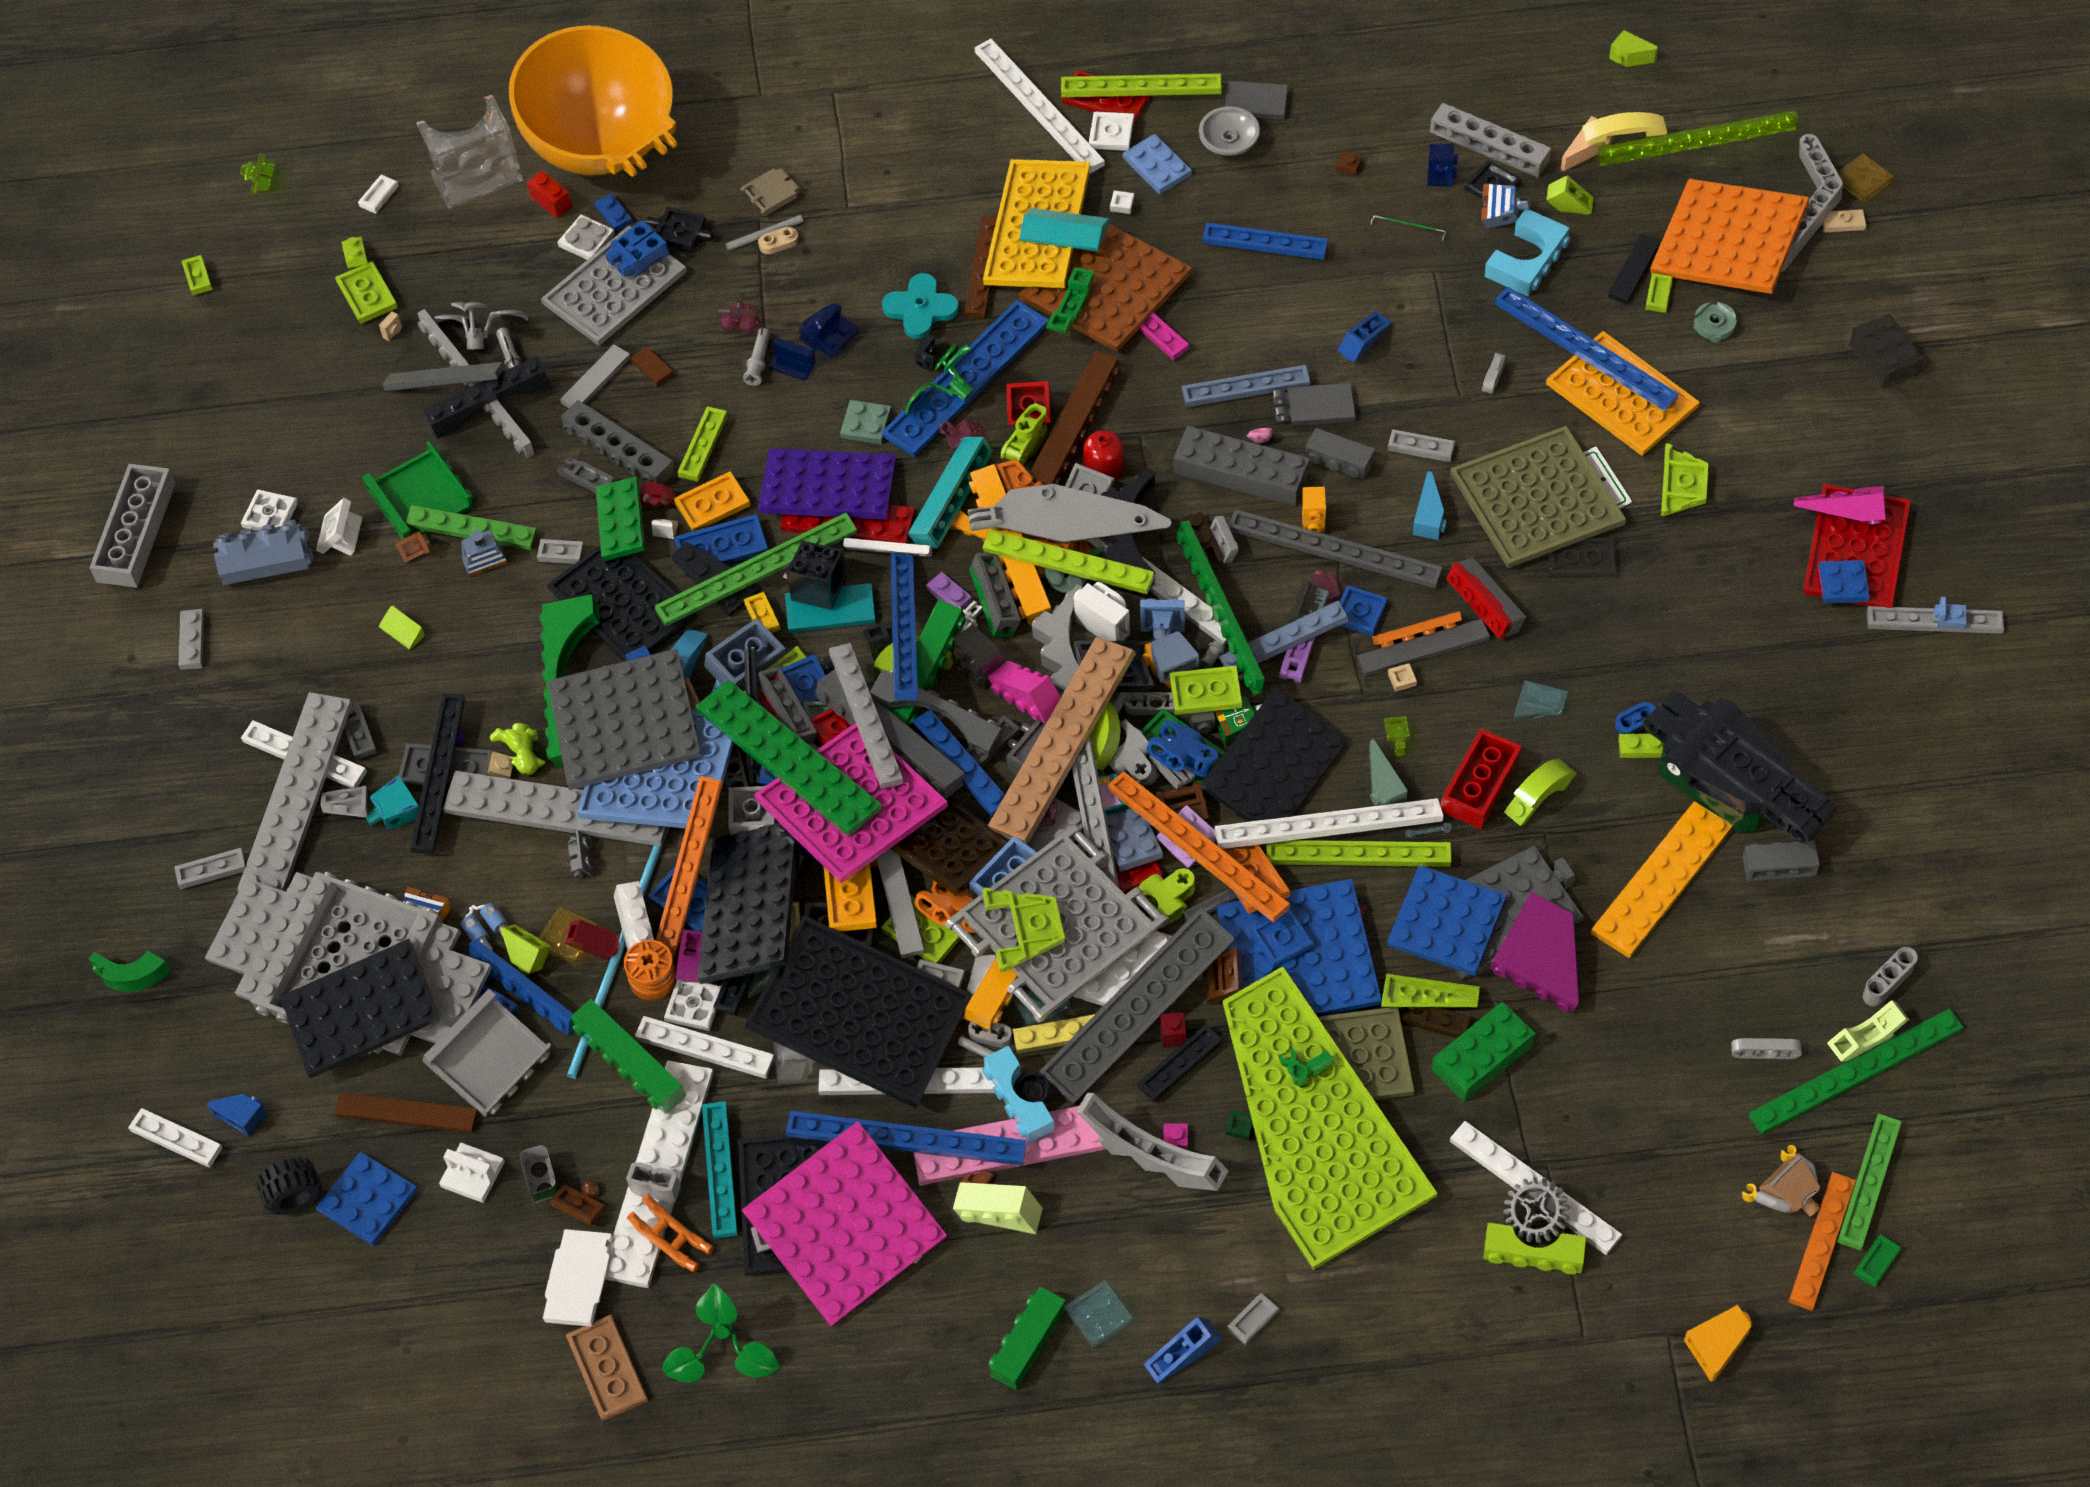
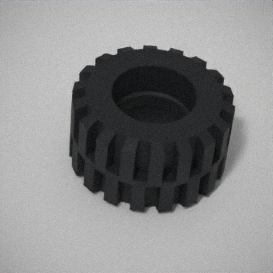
[255,1157,323,1215]

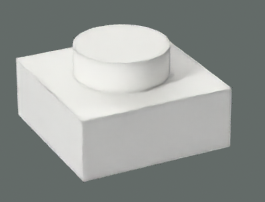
[1110,191,1134,214]

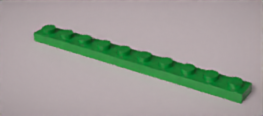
[1176,521,1265,695]
[1749,1009,1963,1135]

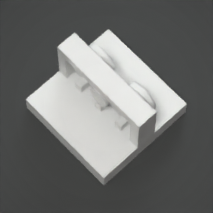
[316,498,362,555]
[439,1143,505,1203]

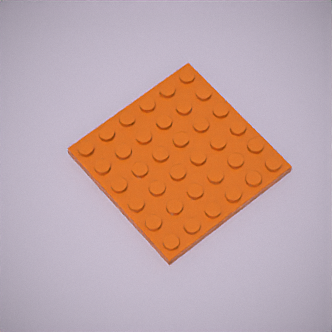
[1650,179,1809,294]

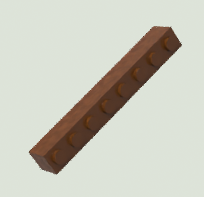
[1029,350,1121,486]

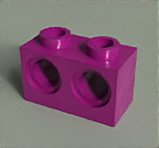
[676,929,702,983]

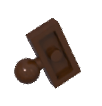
[550,1180,604,1226]

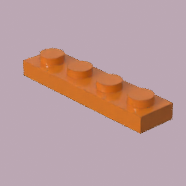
[1372,611,1462,648]

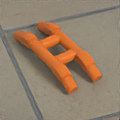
[627,1194,714,1273]

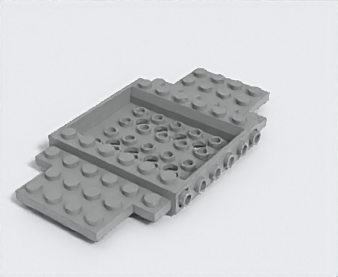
[205,872,492,1056]

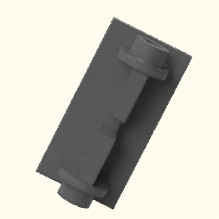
[568,830,595,879]

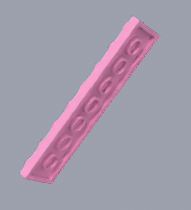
[913,1106,1106,1186]

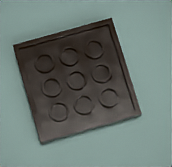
[890,797,1010,896]

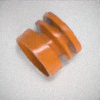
[624,940,677,1001]

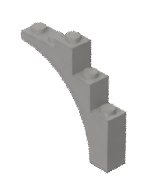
[1032,584,1083,695]
[1076,1093,1229,1191]

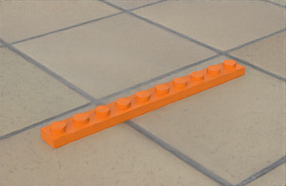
[1107,771,1290,923]

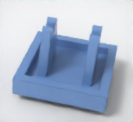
[1140,599,1185,635]

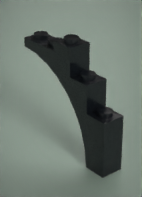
[1100,468,1156,597]

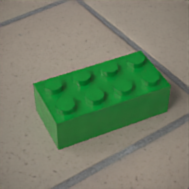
[1432,1002,1535,1103]

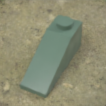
[1369,739,1407,806]

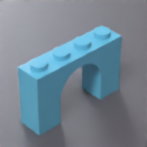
[1484,209,1570,296]

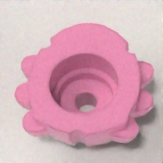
[1247,428,1272,444]

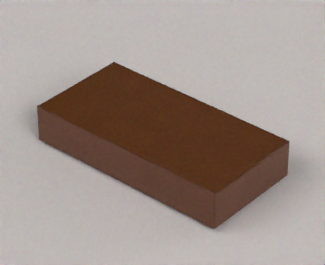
[631,347,673,386]

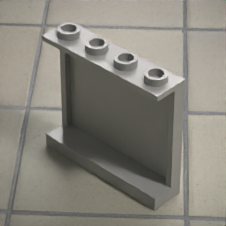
[423,989,551,1118]

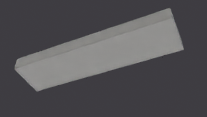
[560,345,631,408]

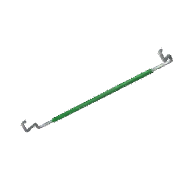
[1370,216,1446,241]

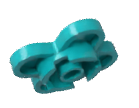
[882,273,959,339]

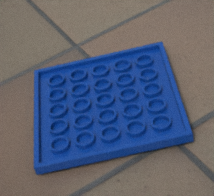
[1217,879,1382,1017]

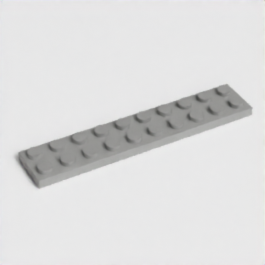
[237,692,353,892]
[443,771,667,847]

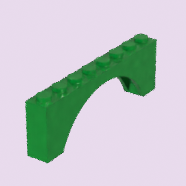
[540,594,600,767]

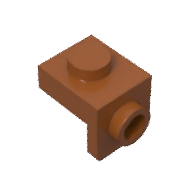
[395,531,431,562]

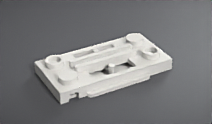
[543,1229,613,1327]

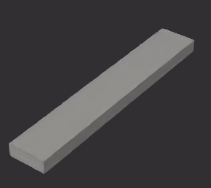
[1866,606,2004,634]
[876,849,924,958]

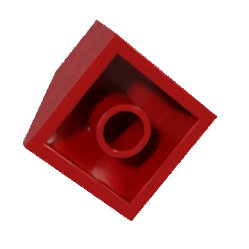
[1006,381,1052,426]

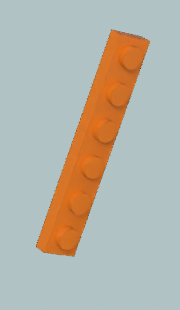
[1789,1172,1856,1311]

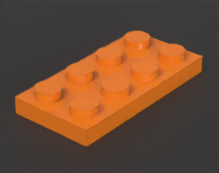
[1217,844,1290,914]

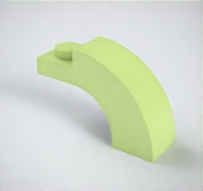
[1828,1000,1909,1062]

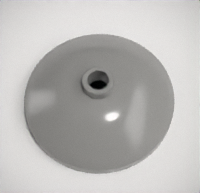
[1199,106,1259,155]

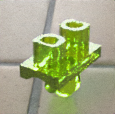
[240,153,275,194]

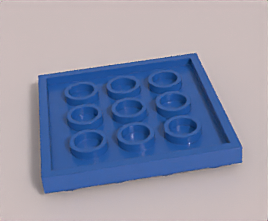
[1387,865,1507,976]

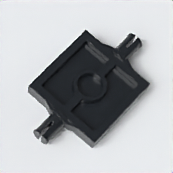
[646,207,713,251]

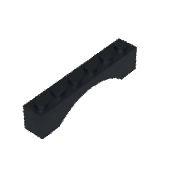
[423,356,551,439]

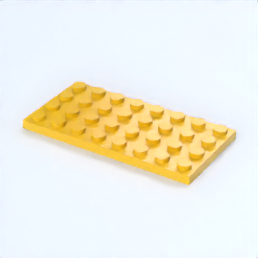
[983,160,1091,288]

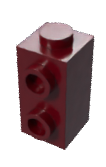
[564,919,621,960]

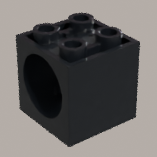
[786,540,847,610]

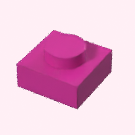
[1164,1124,1188,1149]

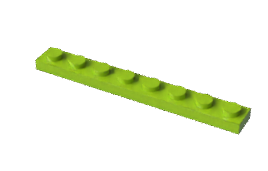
[1061,74,1221,97]
[983,529,1155,594]
[1267,840,1451,867]

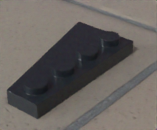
[671,542,762,617]

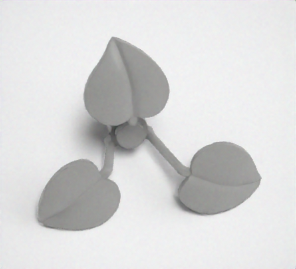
[434,302,528,350]

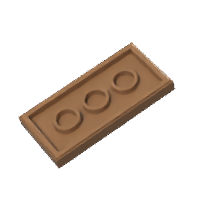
[566,1315,648,1422]

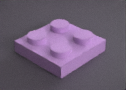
[1156,805,1217,869]

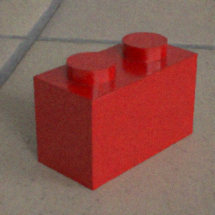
[527,171,572,219]

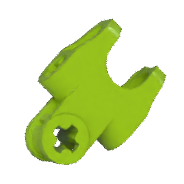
[1000,403,1048,466]
[1133,868,1195,926]

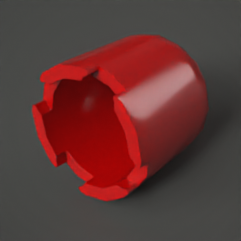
[1083,430,1125,482]

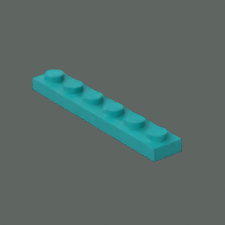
[702,1101,738,1239]

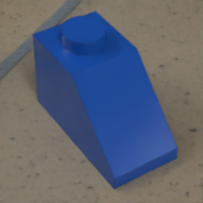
[207,1094,267,1137]

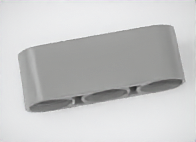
[1863,947,1918,1007]

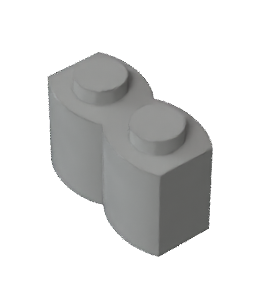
[626,1162,681,1203]

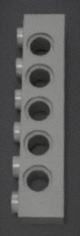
[1430,103,1551,177]

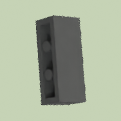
[1305,428,1375,480]
[1742,841,1819,881]

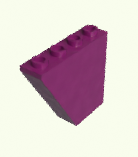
[1490,892,1579,1013]

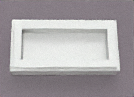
[358,175,399,214]

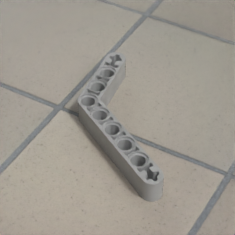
[1781,134,1842,272]

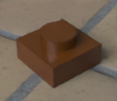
[1337,151,1362,175]

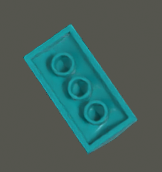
[1019,208,1109,251]

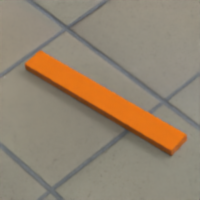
[656,776,723,959]

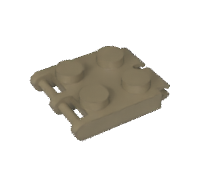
[741,168,800,216]

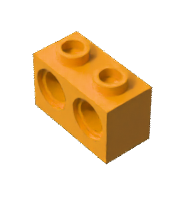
[1302,487,1326,533]

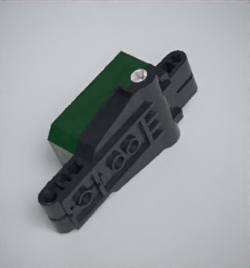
[1643,691,1837,844]

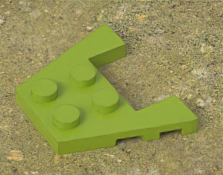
[982,888,1065,973]

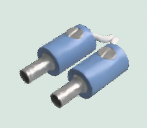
[461,903,509,951]

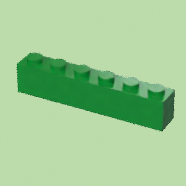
[885,599,966,728]
[570,999,687,1114]

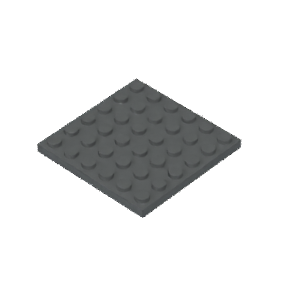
[548,649,702,790]

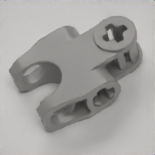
[1109,719,1158,786]

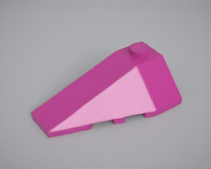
[1794,486,1886,524]

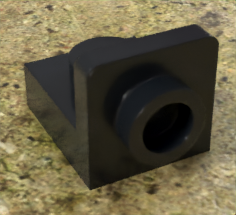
[914,334,936,372]
[863,623,891,660]

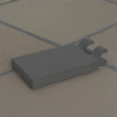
[1273,383,1355,426]

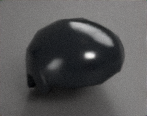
[1015,1073,1051,1105]

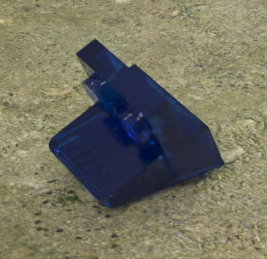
[799,303,858,359]

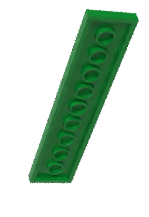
[695,679,882,837]

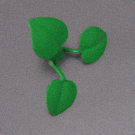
[905,343,974,415]
[663,1283,781,1383]

